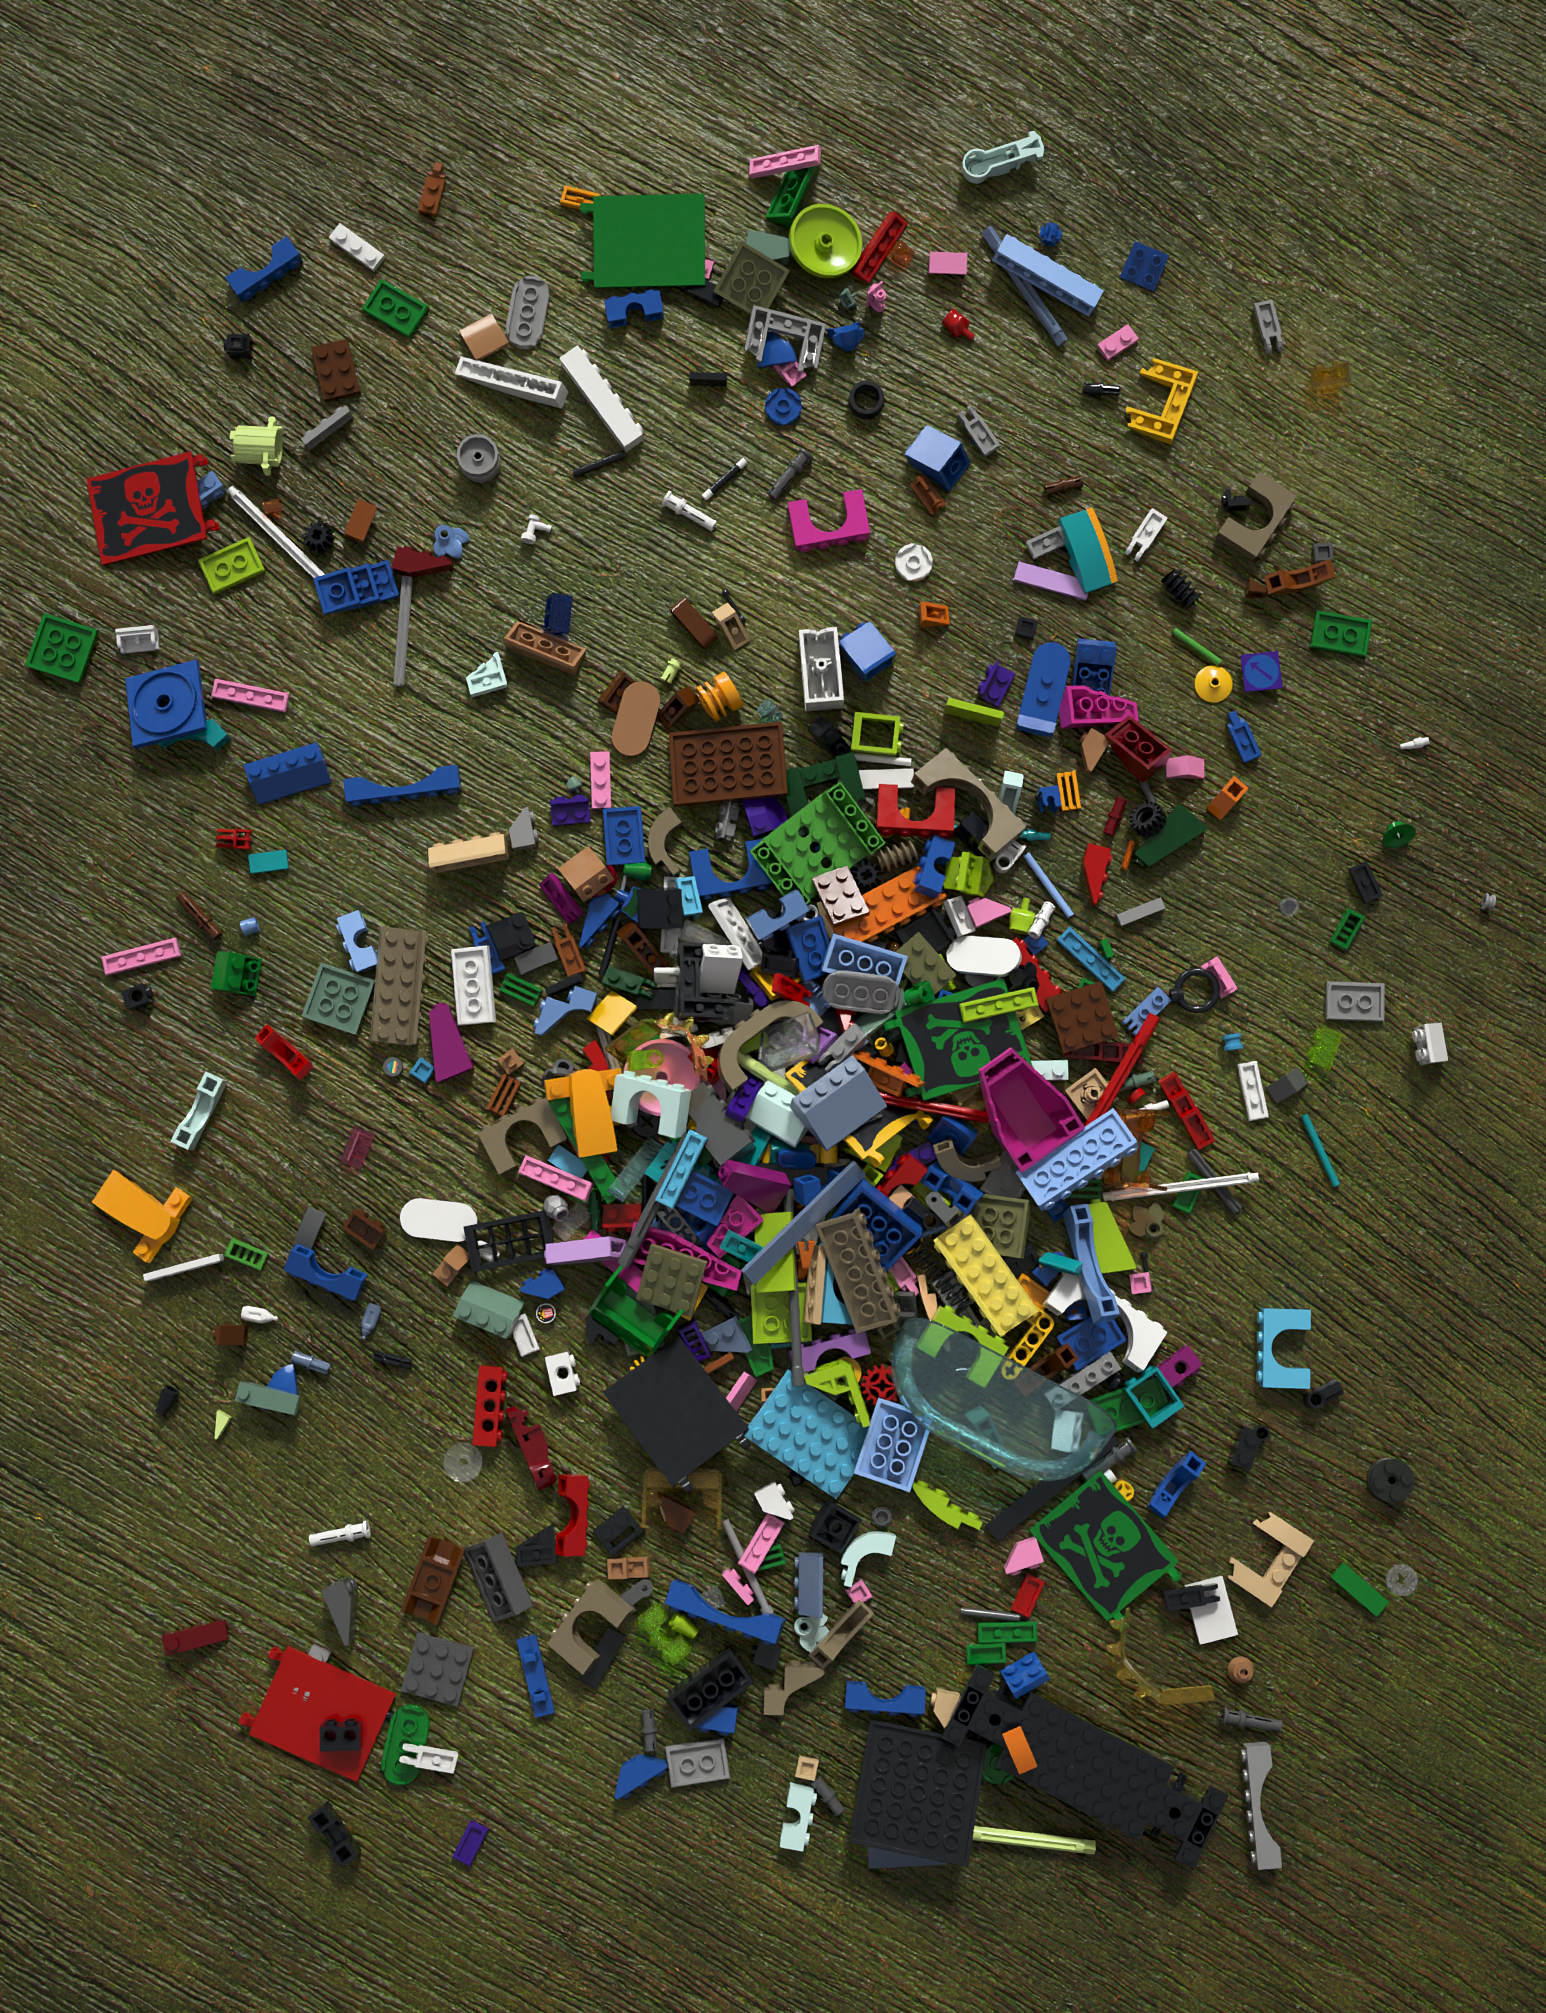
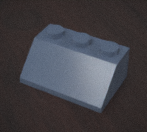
[794,1552,823,1618]

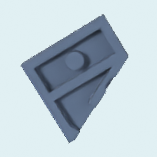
[702,1316,753,1353]

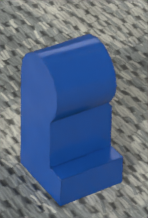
[1030,1252,1066,1286]

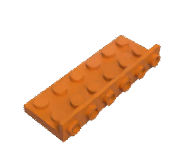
[825,866,946,943]

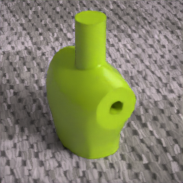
[1009,898,1035,935]

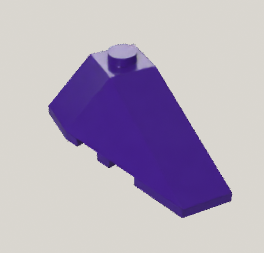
[741,797,787,839]

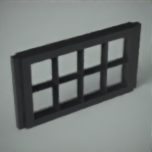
[463,1210,554,1273]

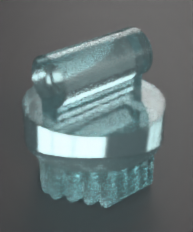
[757,698,783,723]

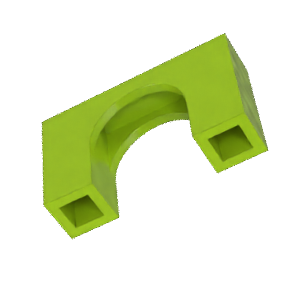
[915,1305,1009,1388]

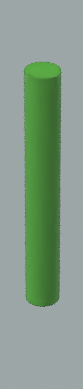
[1172,628,1222,666]

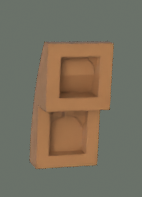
[607,1556,650,1579]

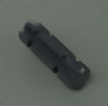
[374,1351,412,1369]

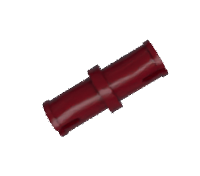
[1103,797,1127,837]

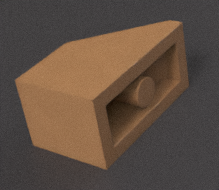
[1079,728,1109,775]

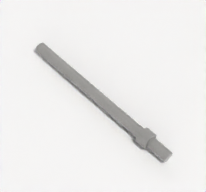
[721,1519,774,1614]

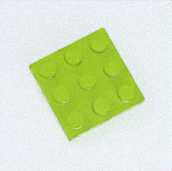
[751,1282,812,1344]

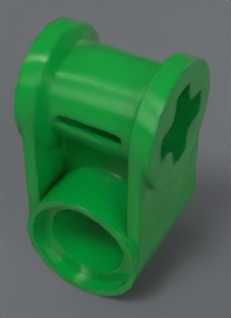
[904,980,935,1007]

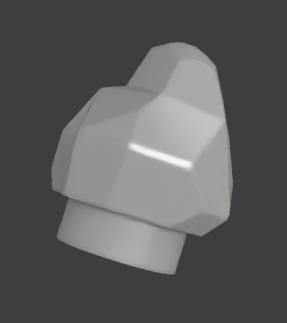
[544,1194,569,1221]

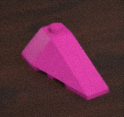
[1059,686,1139,729]

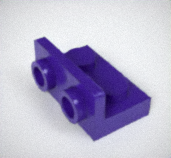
[977,661,1015,708]
[550,795,591,826]

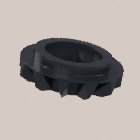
[633,1109,661,1137]

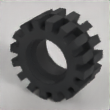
[1129,801,1167,838]

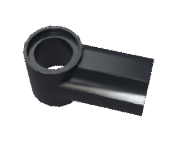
[902,1196,940,1231]
[1303,1378,1344,1409]

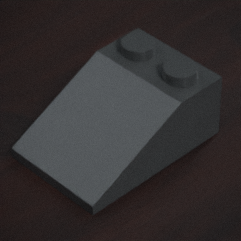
[321,1575,358,1646]

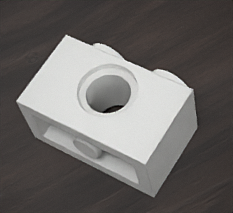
[545,1351,580,1396]

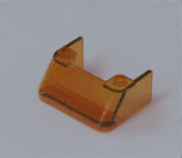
[1101,1109,1172,1191]

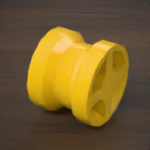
[1114,1480,1134,1501]

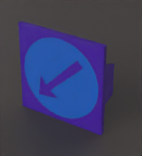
[1240,651,1283,692]

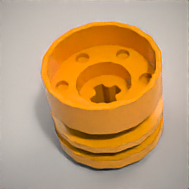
[696,671,744,722]

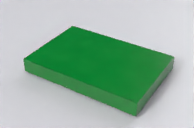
[361,279,429,339]
[1309,610,1373,658]

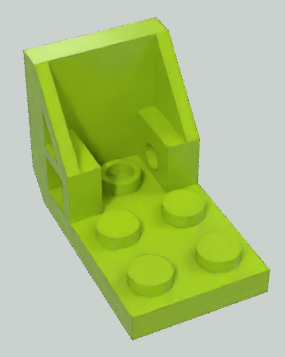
[804,1359,871,1428]

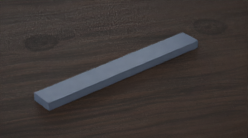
[741,1161,866,1285]

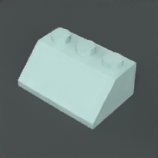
[745,1081,808,1147]

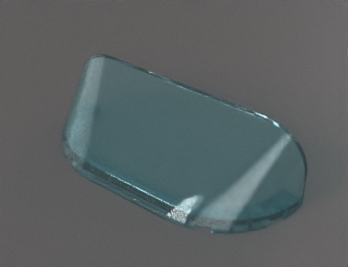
[891,1318,1117,1482]

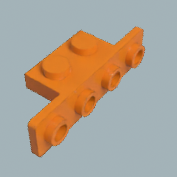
[851,1050,925,1097]

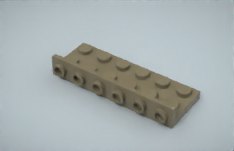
[370,926,428,1046]
[816,1208,901,1333]

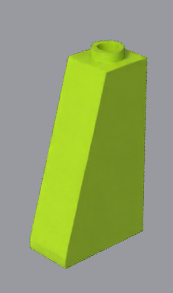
[1088,1199,1136,1273]

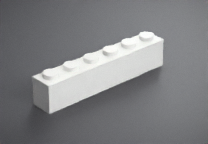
[559,345,644,453]

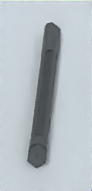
[617,1132,687,1268]

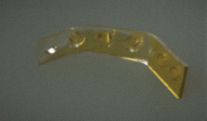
[604,1012,714,1082]
[1106,1608,1215,1705]

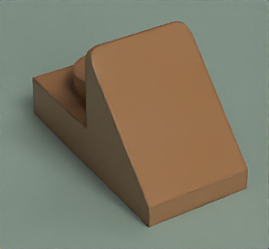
[433,1244,470,1286]

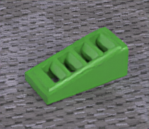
[224,1238,268,1271]

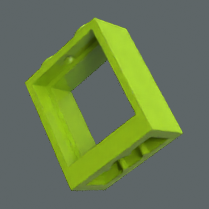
[851,712,903,757]

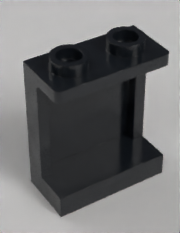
[895,908,956,952]

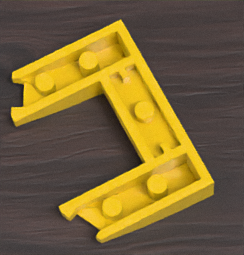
[1126,358,1198,445]

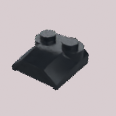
[485,913,536,962]
[809,1500,863,1554]

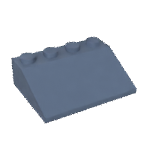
[790,1055,887,1151]

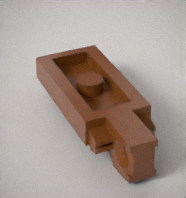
[418,162,446,217]

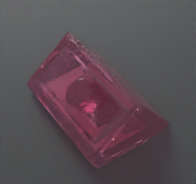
[340,1126,375,1170]

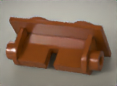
[910,475,947,515]

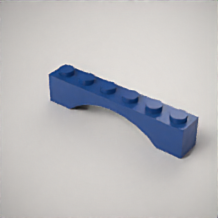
[343,765,462,807]
[665,1579,786,1646]

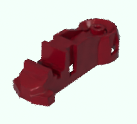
[505,1406,557,1491]

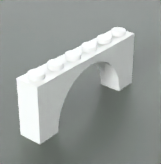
[1042,1272,1167,1373]

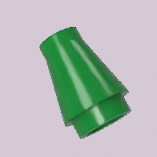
[623,862,651,881]

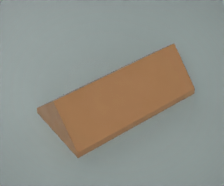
[503,621,586,676]

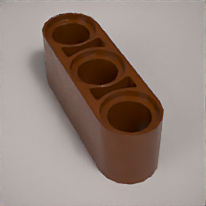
[669,597,719,650]

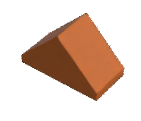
[919,601,950,628]

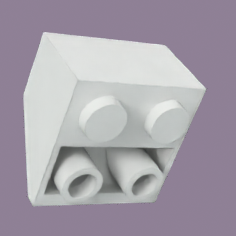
[1412,1023,1448,1065]

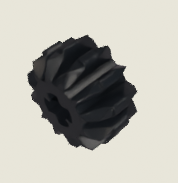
[302,521,335,554]
[851,860,882,893]

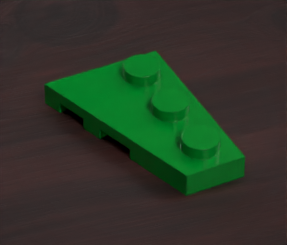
[738,1314,773,1377]

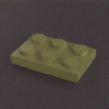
[896,932,956,995]

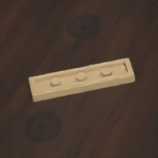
[804,1245,826,1325]

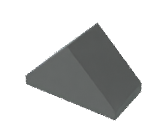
[1265,1067,1308,1103]

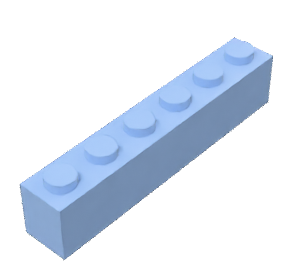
[992,234,1104,317]

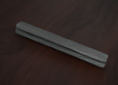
[1187,1149,1242,1213]

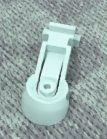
[962,131,1044,184]

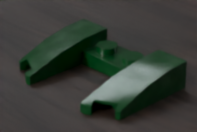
[786,752,866,816]

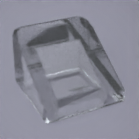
[700,1585,726,1609]

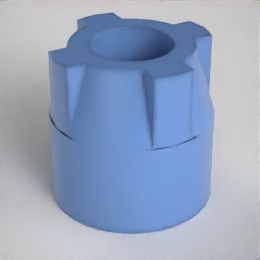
[240,917,260,936]

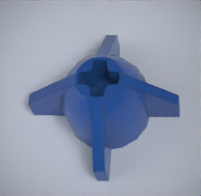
[827,322,865,351]

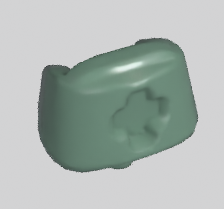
[839,288,857,309]
[566,776,582,794]

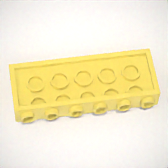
[934,1214,1039,1337]

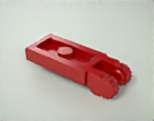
[771,973,812,1007]

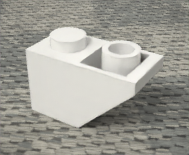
[754,1481,795,1520]

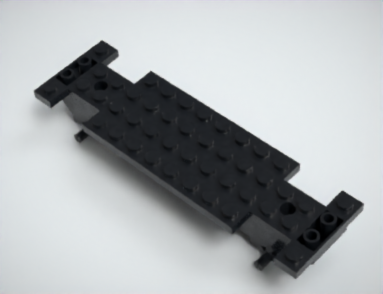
[941,1664,1229,1869]

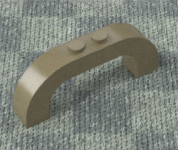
[717,1000,823,1094]

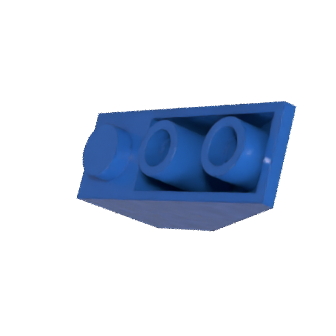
[580,893,621,949]

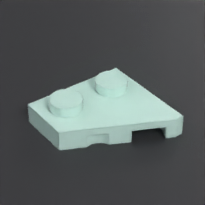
[466,652,508,697]

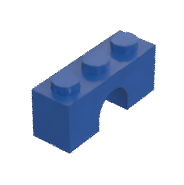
[604,290,664,329]
[913,834,955,899]
[920,1161,984,1215]
[794,1165,850,1207]

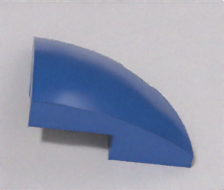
[756,331,797,369]
[262,1363,299,1410]

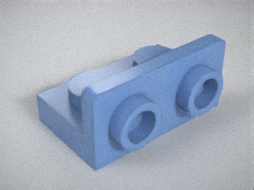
[197,471,227,510]

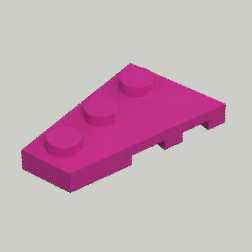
[706,1194,764,1258]

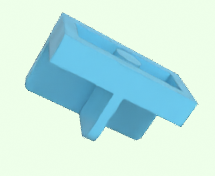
[675,876,703,919]

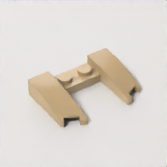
[1227,1512,1314,1607]

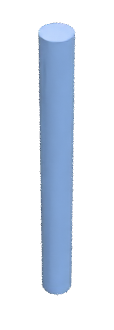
[1023,853,1074,918]

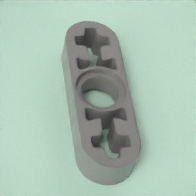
[657,1207,697,1244]

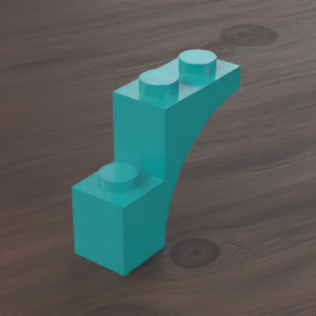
[157,718,231,751]

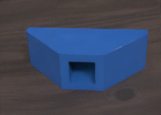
[614,1754,668,1800]

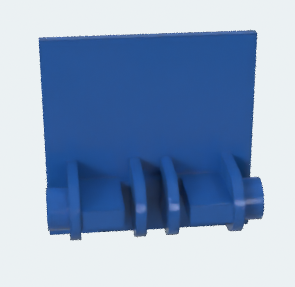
[1120,241,1169,291]

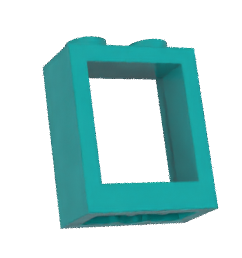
[1123,1365,1184,1429]

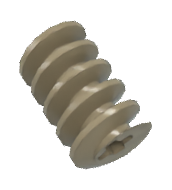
[877,839,919,873]

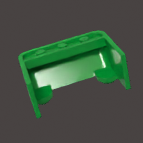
[589,1265,684,1357]

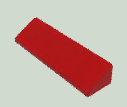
[850,211,908,284]

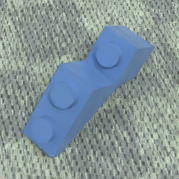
[533,986,598,1036]

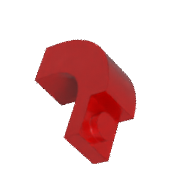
[255,1024,313,1080]

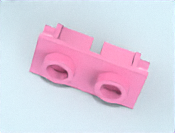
[866,281,886,312]
[1201,956,1238,999]

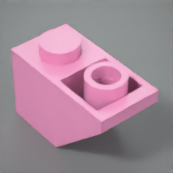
[1004,1537,1044,1576]

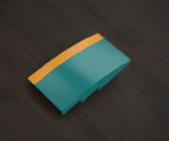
[1058,507,1118,594]

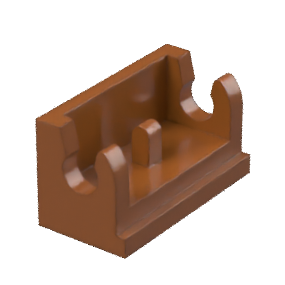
[344,499,378,543]

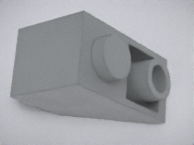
[509,807,539,851]

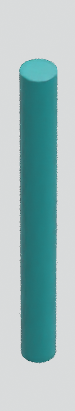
[1300,1113,1340,1187]

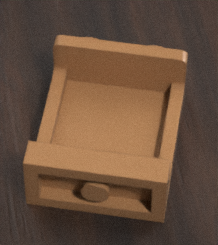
[558,846,614,902]

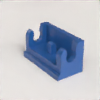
[1035,785,1061,813]

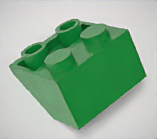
[210,951,262,997]

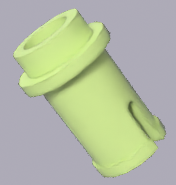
[661,659,681,684]

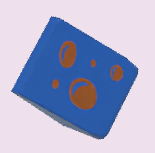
[1065,1300,1087,1320]

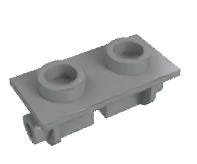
[715,801,740,841]

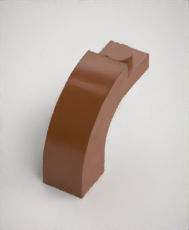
[1264,559,1336,595]

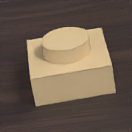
[795,1755,819,1781]

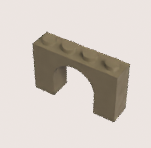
[1215,471,1297,562]
[478,1096,569,1175]
[547,1579,634,1675]

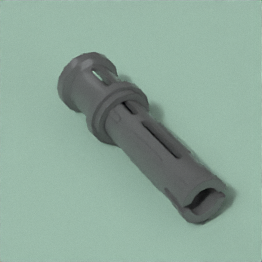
[767,448,813,500]
[1082,1437,1138,1480]
[1220,1707,1282,1733]

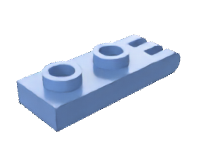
[1121,987,1171,1037]

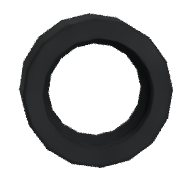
[848,380,884,419]

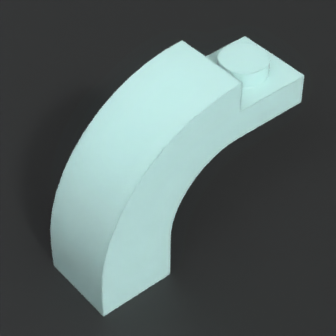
[840,1531,896,1587]

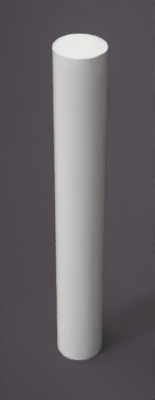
[855,753,911,766]

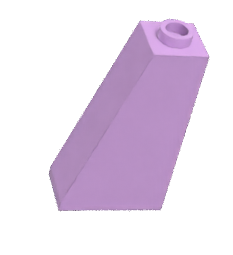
[544,1237,626,1265]

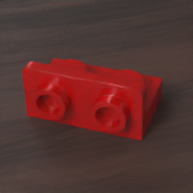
[602,1204,642,1232]

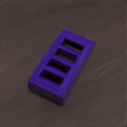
[678,1319,712,1362]

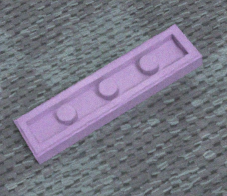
[1013,562,1088,601]

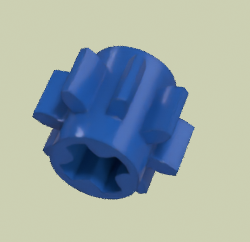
[1039,222,1063,246]

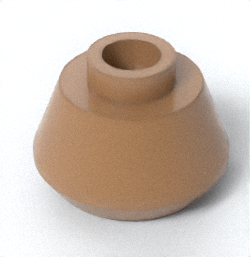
[1228,1657,1255,1684]

